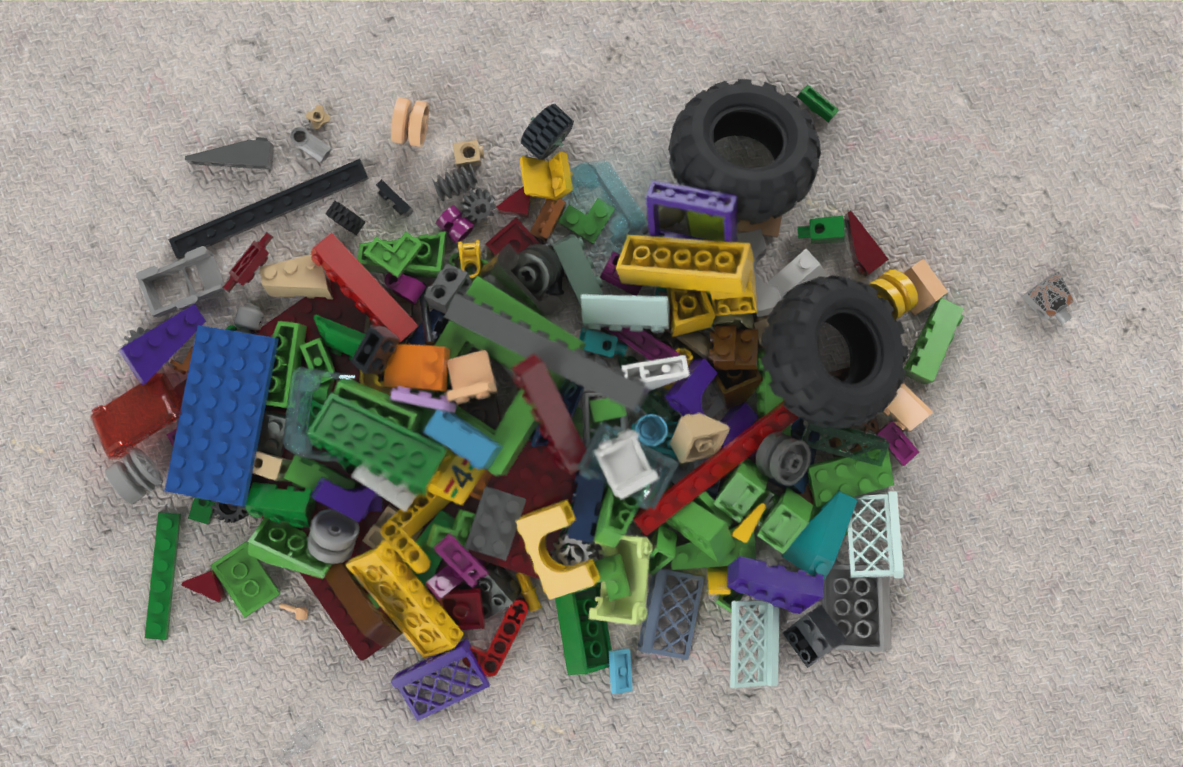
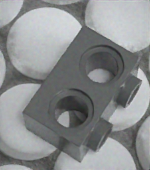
[424,263,472,314]

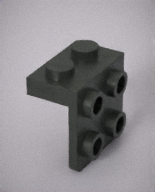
[461,563,521,619]

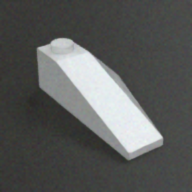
[752,248,827,321]

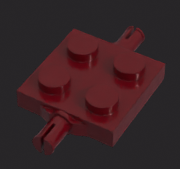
[222,232,274,293]

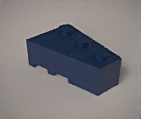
[567,465,607,543]

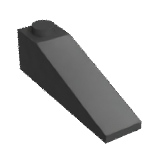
[185,137,274,170]

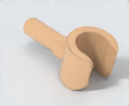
[279,603,308,620]

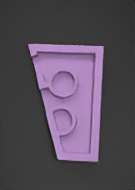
[390,386,456,412]

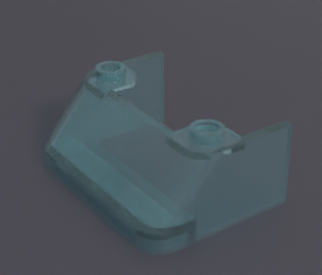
[283,367,355,461]

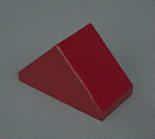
[496,187,531,217]
[181,570,226,603]

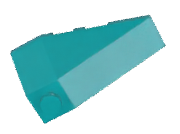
[781,491,857,581]

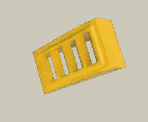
[731,503,766,543]

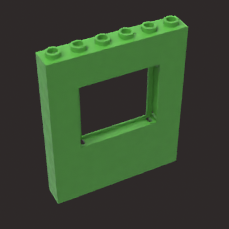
[406,276,587,476]

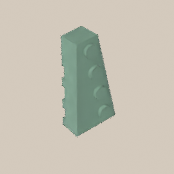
[550,234,608,309]

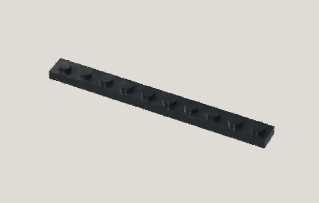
[168,159,369,259]

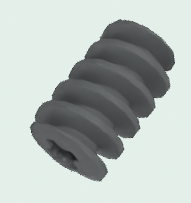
[432,163,478,201]

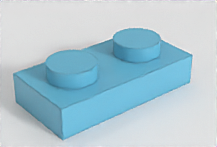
[609,648,633,694]

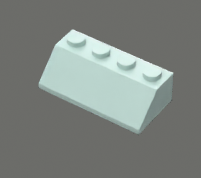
[581,294,670,332]

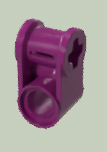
[384,272,426,305]

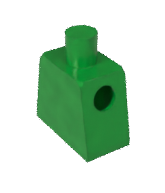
[797,215,845,244]

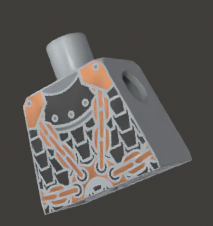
[1021,272,1074,325]

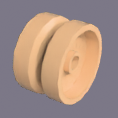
[391,97,429,148]

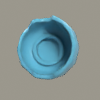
[635,414,668,447]

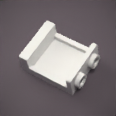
[594,429,659,499]

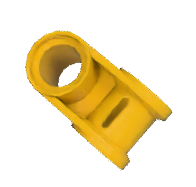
[458,240,481,281]

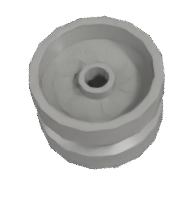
[307,509,359,564]

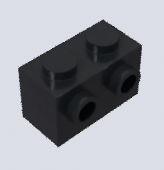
[350,325,400,375]

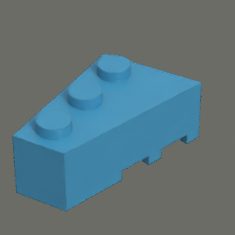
[423,410,503,470]

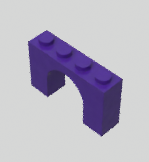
[664,358,758,449]
[311,477,379,522]

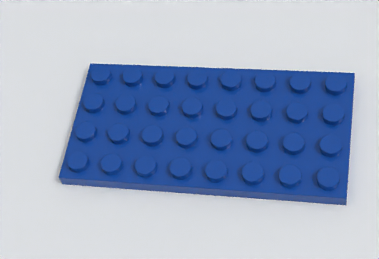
[165,325,279,507]

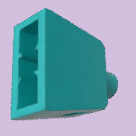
[579,328,627,358]

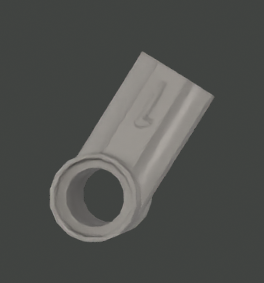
[290,127,332,163]

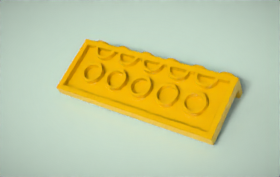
[346,540,463,659]

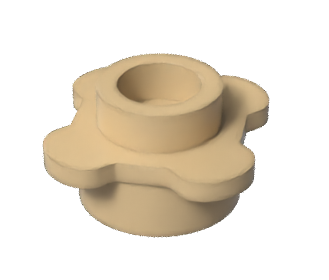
[306,105,331,129]

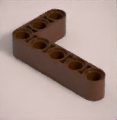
[325,562,402,648]

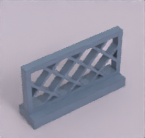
[637,568,704,660]

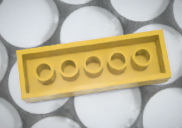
[616,235,754,294]

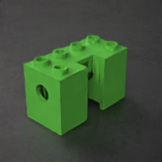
[713,458,813,554]

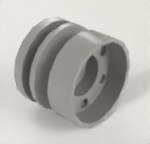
[105,448,163,504]

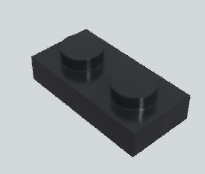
[376,179,414,217]

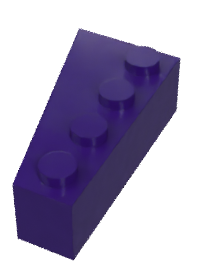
[118,304,206,386]
[727,556,824,614]

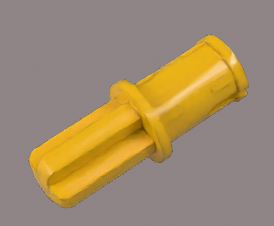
[516,572,542,612]

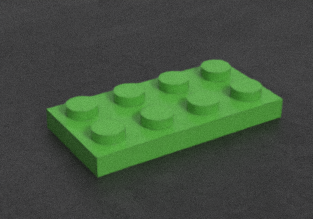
[807,444,894,507]

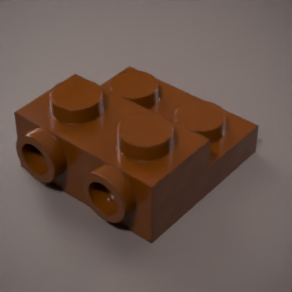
[709,325,759,370]

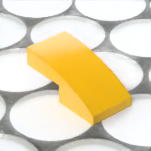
[707,566,730,594]

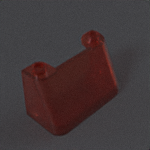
[90,372,182,460]

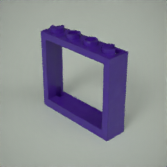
[646,180,737,243]

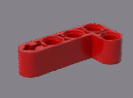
[462,598,529,677]

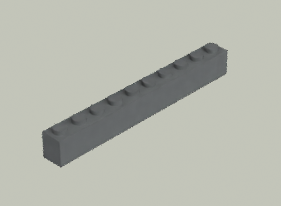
[444,293,650,412]

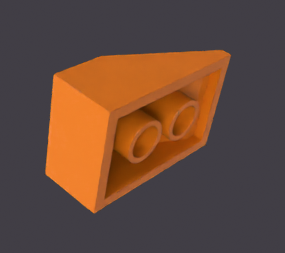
[383,344,451,392]

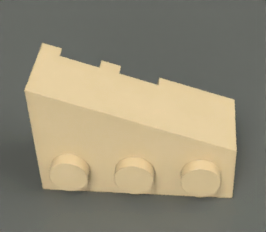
[259,255,333,299]

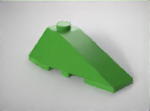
[248,517,333,578]

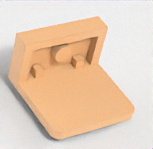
[447,350,497,404]

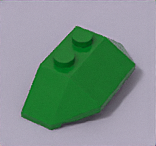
[313,315,365,360]

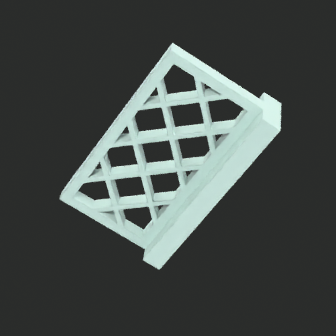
[848,491,903,579]
[730,600,779,688]

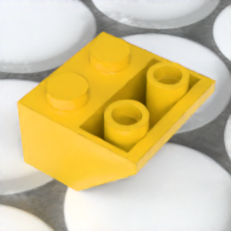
[710,266,757,316]

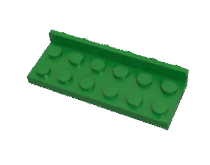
[307,393,448,496]

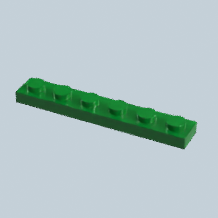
[145,512,181,640]

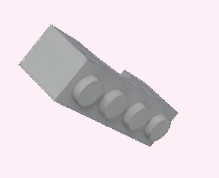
[737,229,781,318]

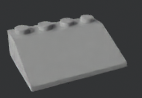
[822,564,892,652]

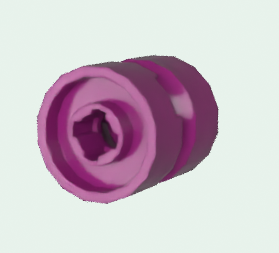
[435,205,475,245]

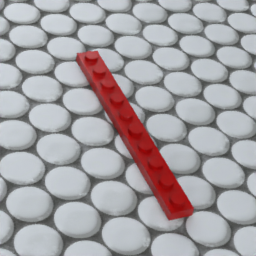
[633,401,799,536]

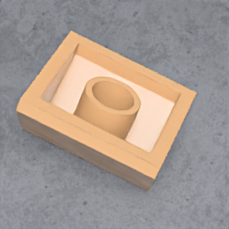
[903,259,948,316]

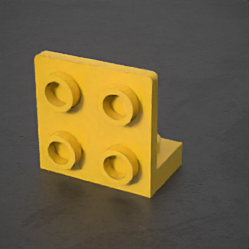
[519,151,573,200]

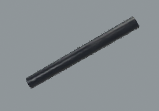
[419,282,434,346]

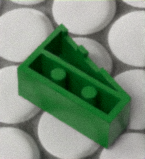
[246,482,317,528]

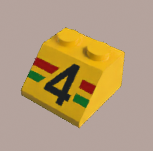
[427,445,485,505]

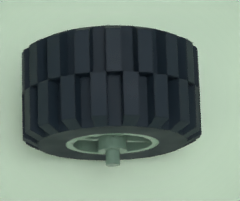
[521,104,574,160]

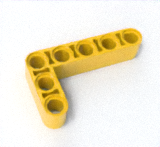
[380,490,450,573]

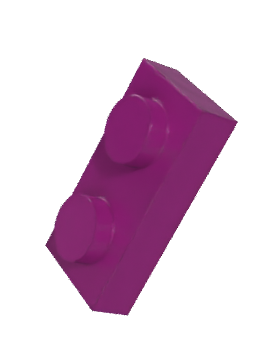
[875,421,919,466]

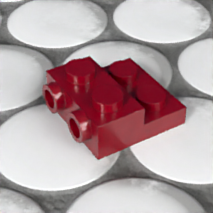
[435,585,485,630]

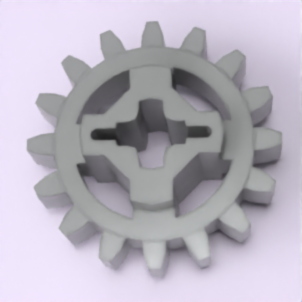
[551,533,597,565]

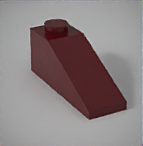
[844,210,889,277]

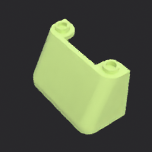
[589,534,652,625]

